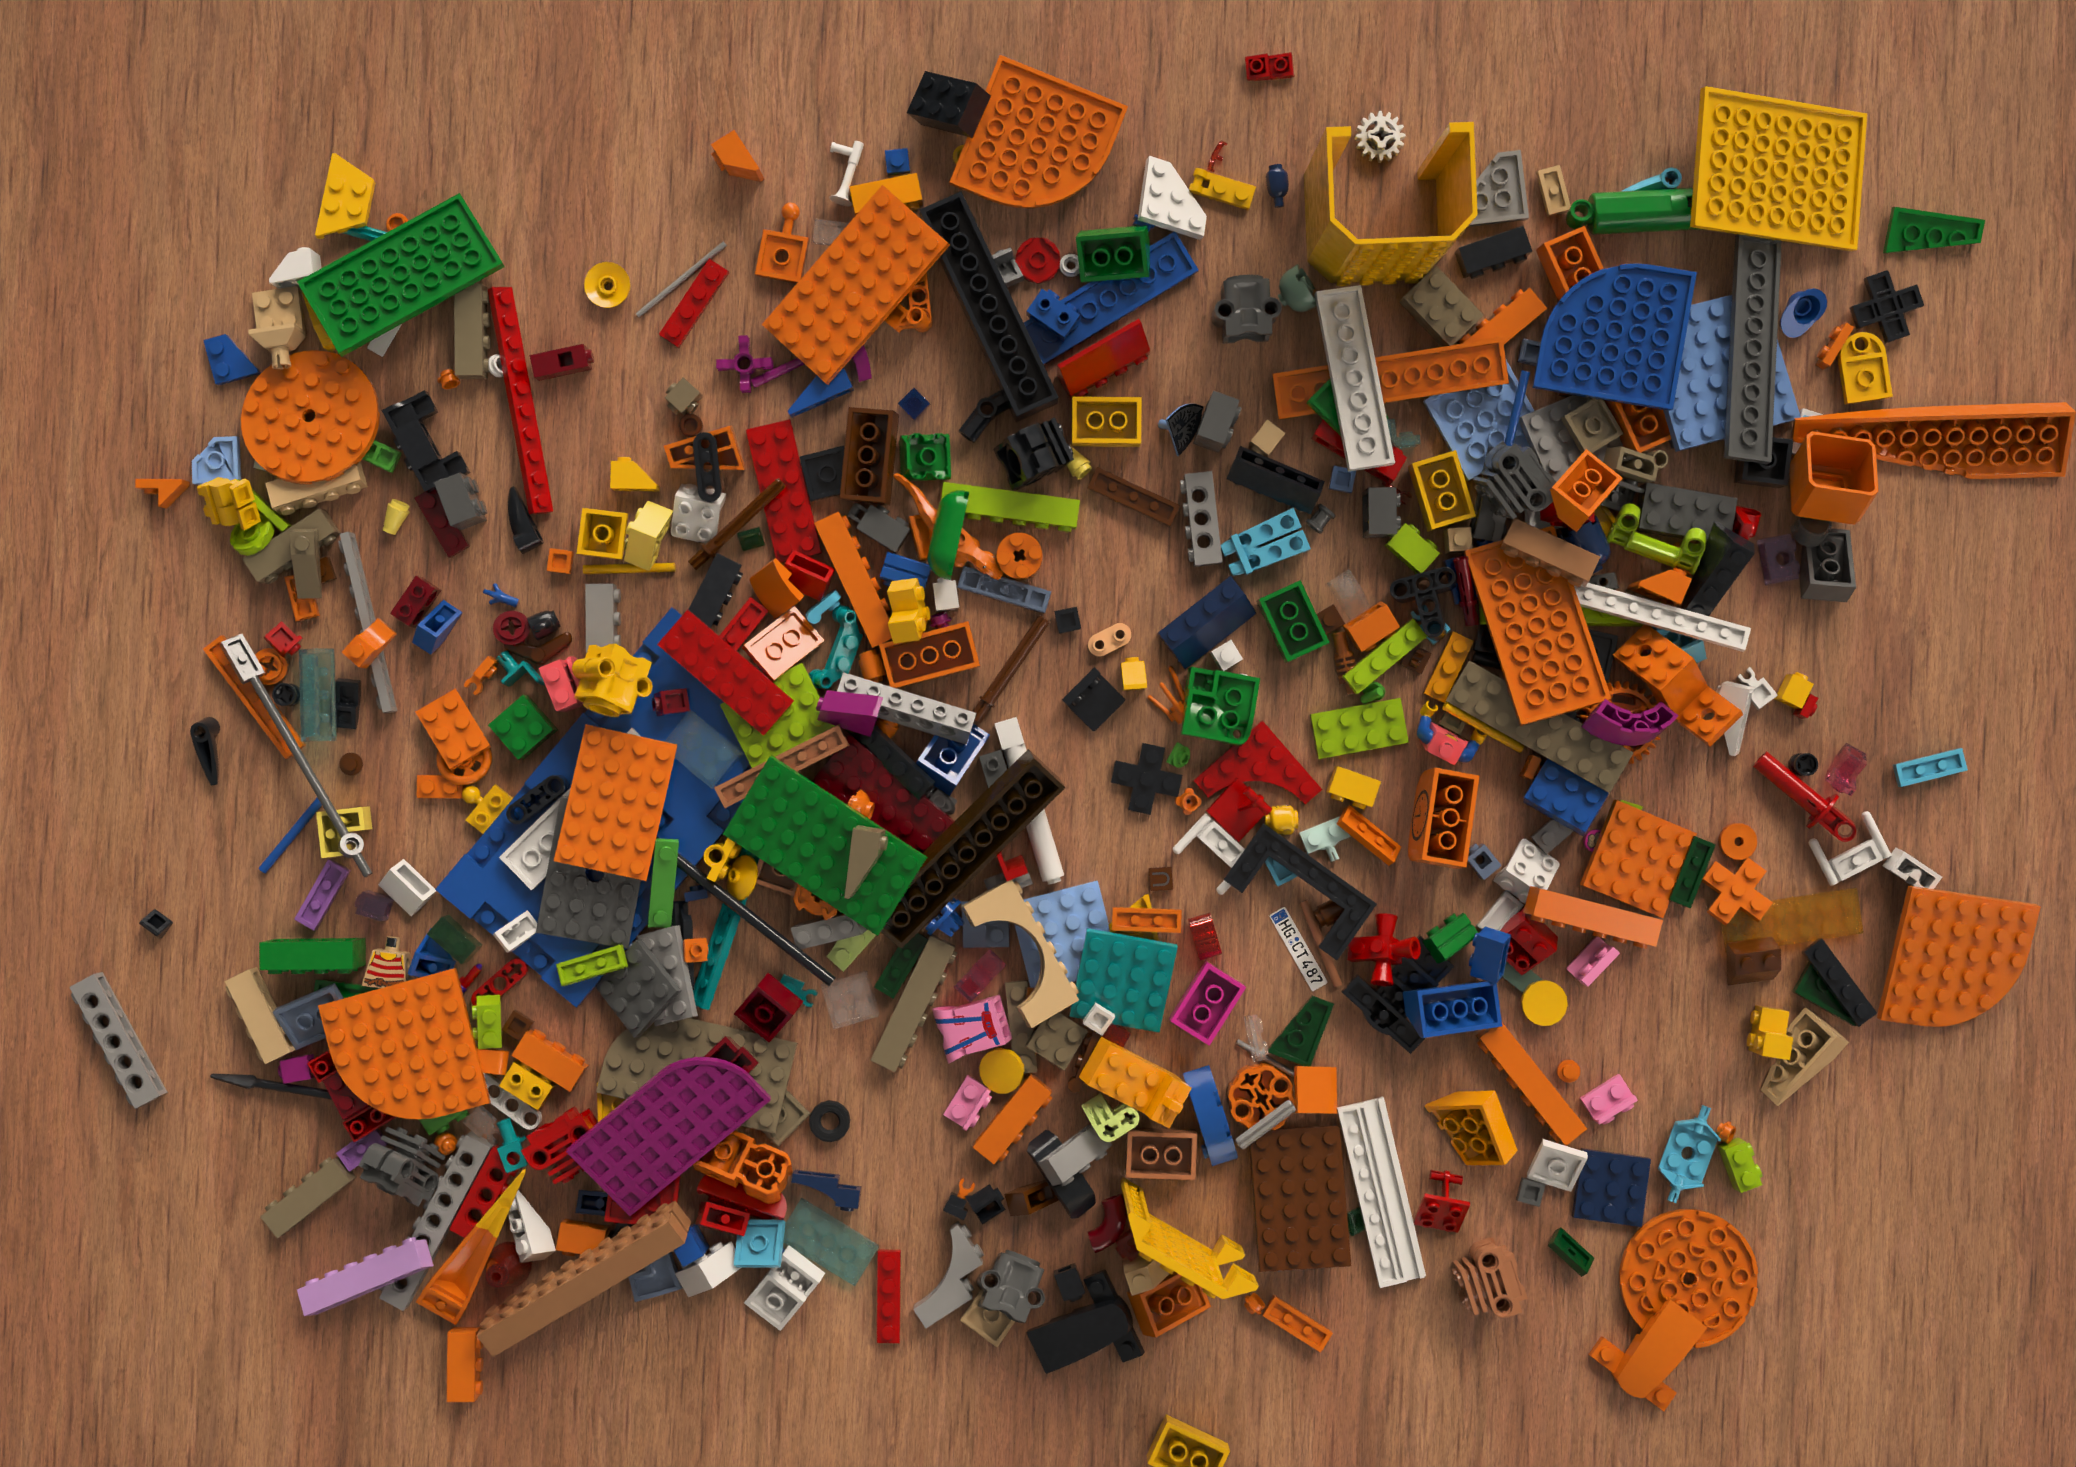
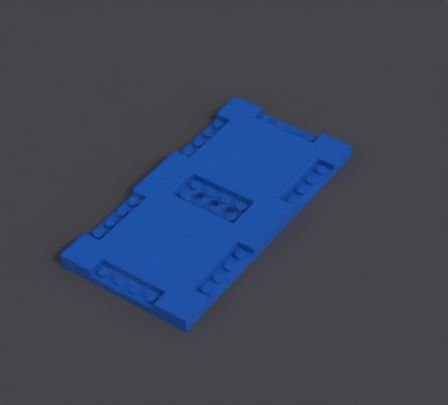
[435,607,752,1007]

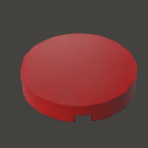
[1015,237,1061,284]

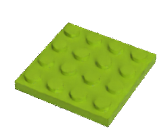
[720,663,835,768]

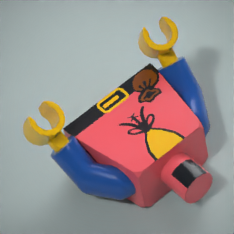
[1417,701,1487,765]

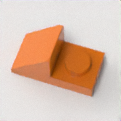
[135,479,190,509]

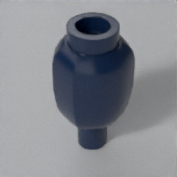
[1266,164,1289,208]

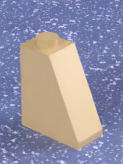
[1123,1256,1170,1296]

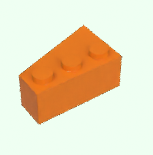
[664,425,746,470]

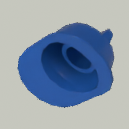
[1780,288,1827,338]

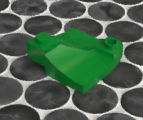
[1181,667,1260,746]

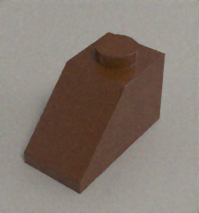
[1004,1180,1059,1216]

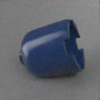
[1556,515,1611,573]

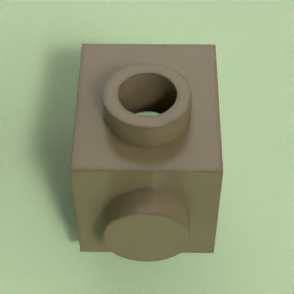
[665,378,703,415]

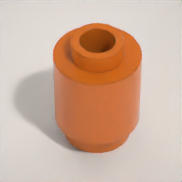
[858,649,886,683]

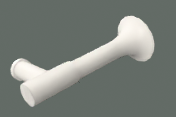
[829,141,864,206]

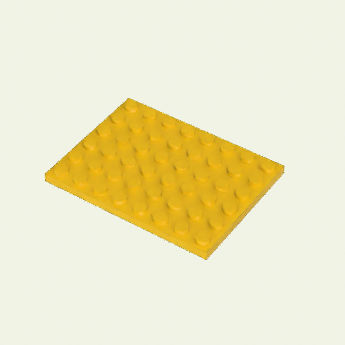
[1690,86,1867,251]

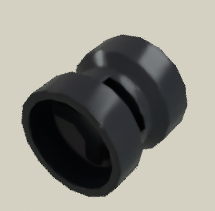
[272,683,302,706]
[1788,753,1818,776]

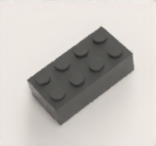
[1636,483,1738,542]

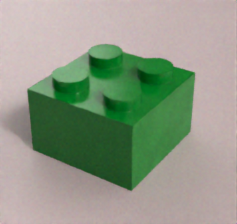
[488,695,558,760]

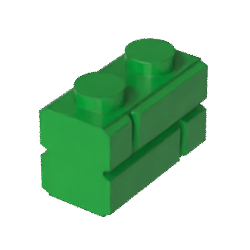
[1423,913,1478,964]

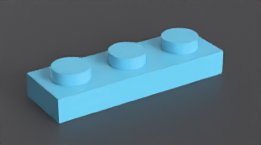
[1893,748,1968,787]

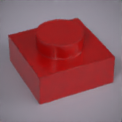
[1793,694,1819,719]

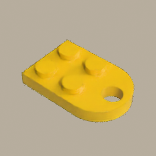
[1837,332,1893,405]

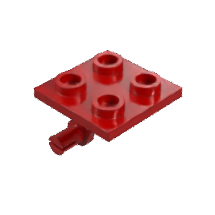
[1206,778,1272,842]
[1413,1170,1470,1233]

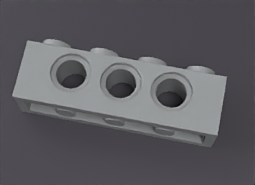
[1180,471,1222,567]

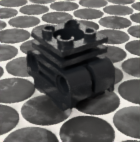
[993,417,1074,491]

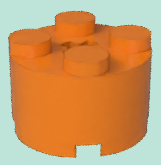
[996,533,1042,580]

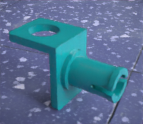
[496,651,545,687]
[496,1118,528,1173]

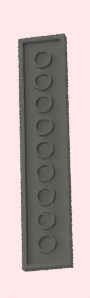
[1724,234,1782,464]

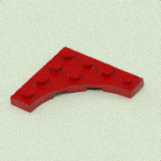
[1193,720,1323,804]

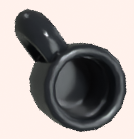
[527,610,561,641]

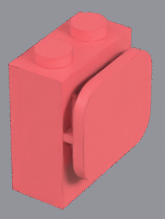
[539,656,583,712]

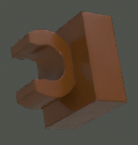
[1400,646,1432,674]

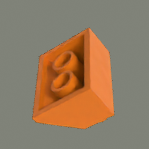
[1550,449,1623,532]

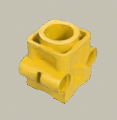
[572,644,653,717]

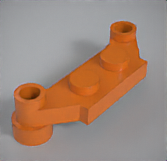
[884,303,930,333]

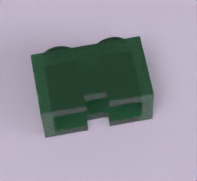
[427,915,483,964]

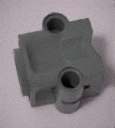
[1211,275,1282,344]
[977,1250,1045,1323]

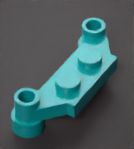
[809,605,863,689]

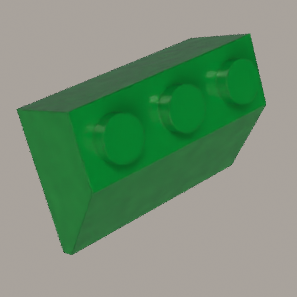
[1076,225,1150,282]

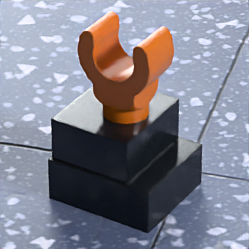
[943,1177,975,1220]

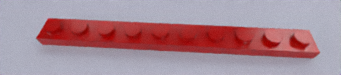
[487,287,553,515]

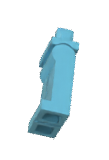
[1221,508,1311,577]

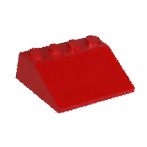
[1057,319,1150,400]

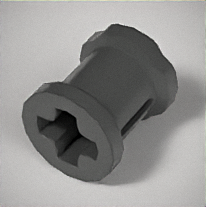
[1306,504,1336,534]

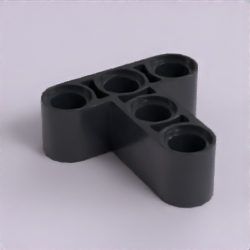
[1390,567,1458,641]

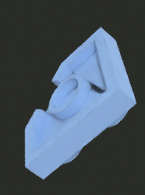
[192,436,241,485]

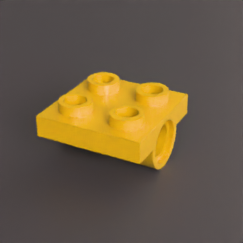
[704,838,742,882]

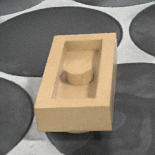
[1536,165,1571,217]

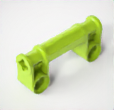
[1606,503,1707,575]

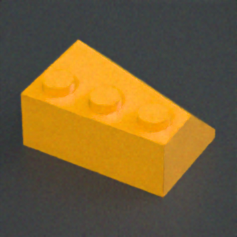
[1425,1091,1518,1165]

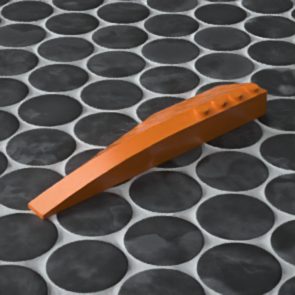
[1792,402,2076,479]

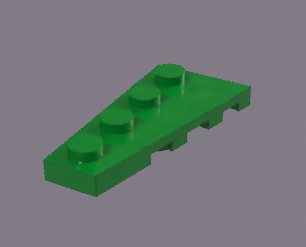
[1883,207,1985,253]

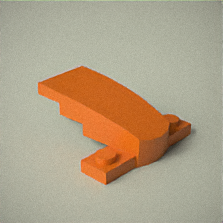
[1588,1298,1707,1411]

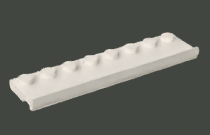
[1337,1096,1426,1288]

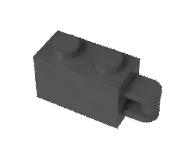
[846,502,911,554]

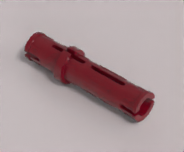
[1453,556,1480,626]

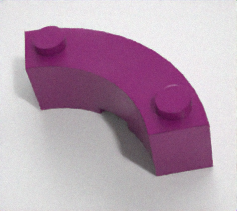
[1581,699,1679,746]

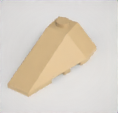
[1761,1007,1849,1106]

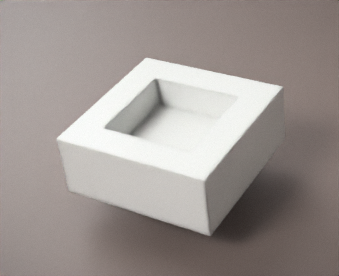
[1083,1003,1115,1035]

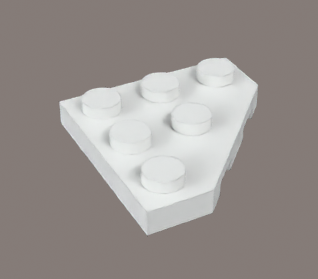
[1138,156,1207,240]

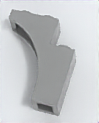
[913,1221,984,1328]

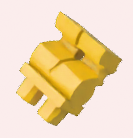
[197,477,261,530]

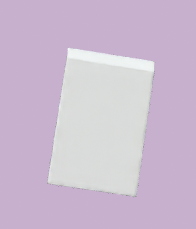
[493,910,537,953]

